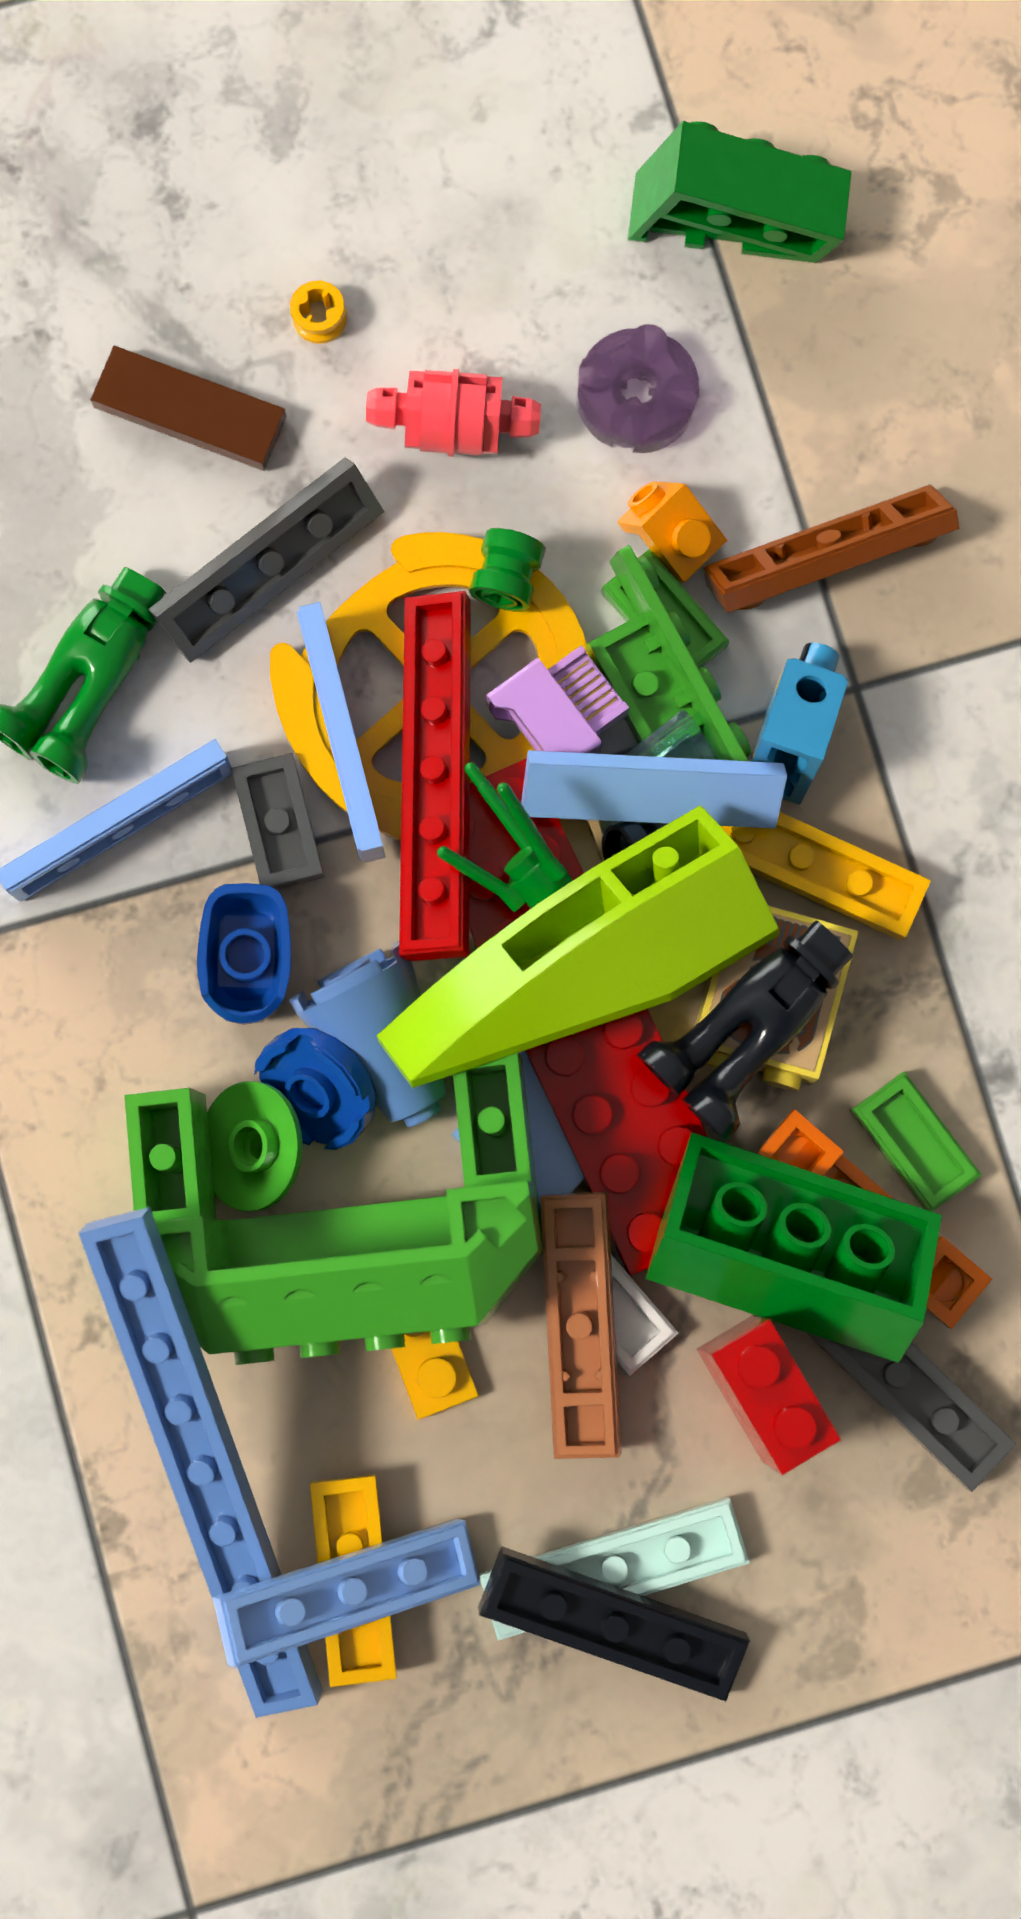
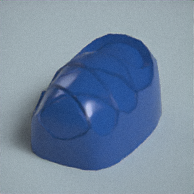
[197,883,291,1025]

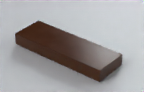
[90,345,287,471]

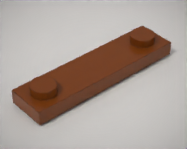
[703,485,960,613]

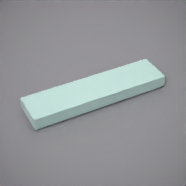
[479,1497,750,1641]

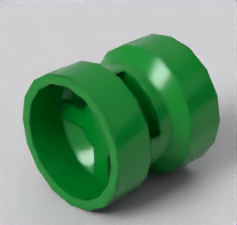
[469,528,546,612]

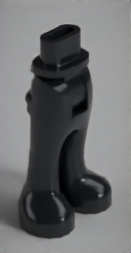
[637,920,853,1141]

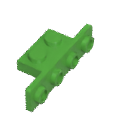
[585,545,752,761]

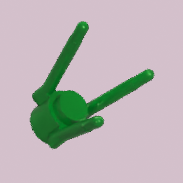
[437,762,573,912]

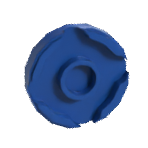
[254,1028,376,1150]

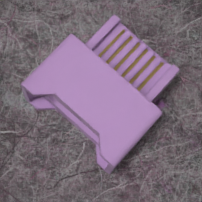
[486,645,629,754]

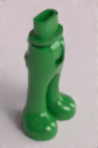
[0,567,166,784]

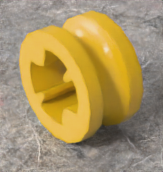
[290,280,347,344]

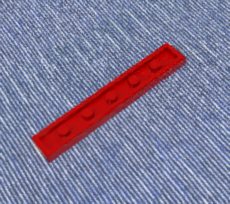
[399,591,471,961]

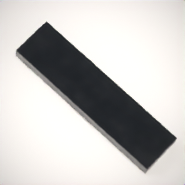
[478,1546,750,1702]

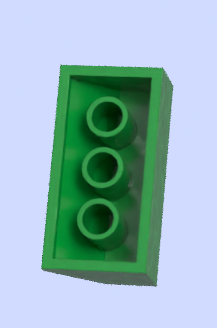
[645,1132,942,1363]

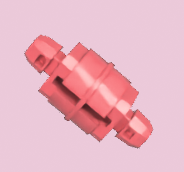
[366,369,541,457]

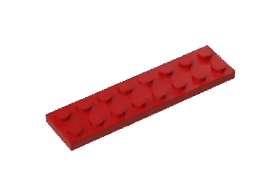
[469,758,708,1276]

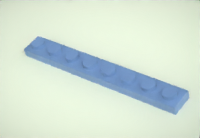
[78,1207,323,1718]

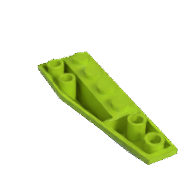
[377,805,779,1088]

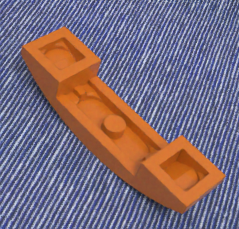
[756,1109,992,1329]

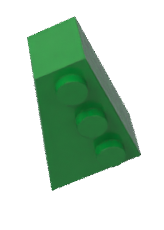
[628,121,852,263]

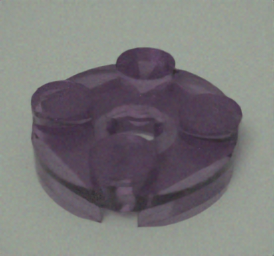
[577,324,699,453]

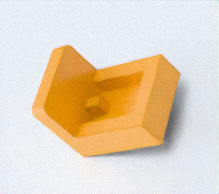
[617,481,727,583]

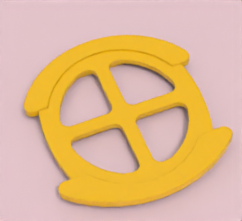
[270,532,590,841]

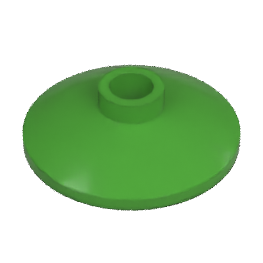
[207,1081,303,1211]

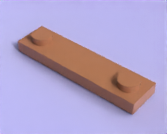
[540,1192,622,1459]

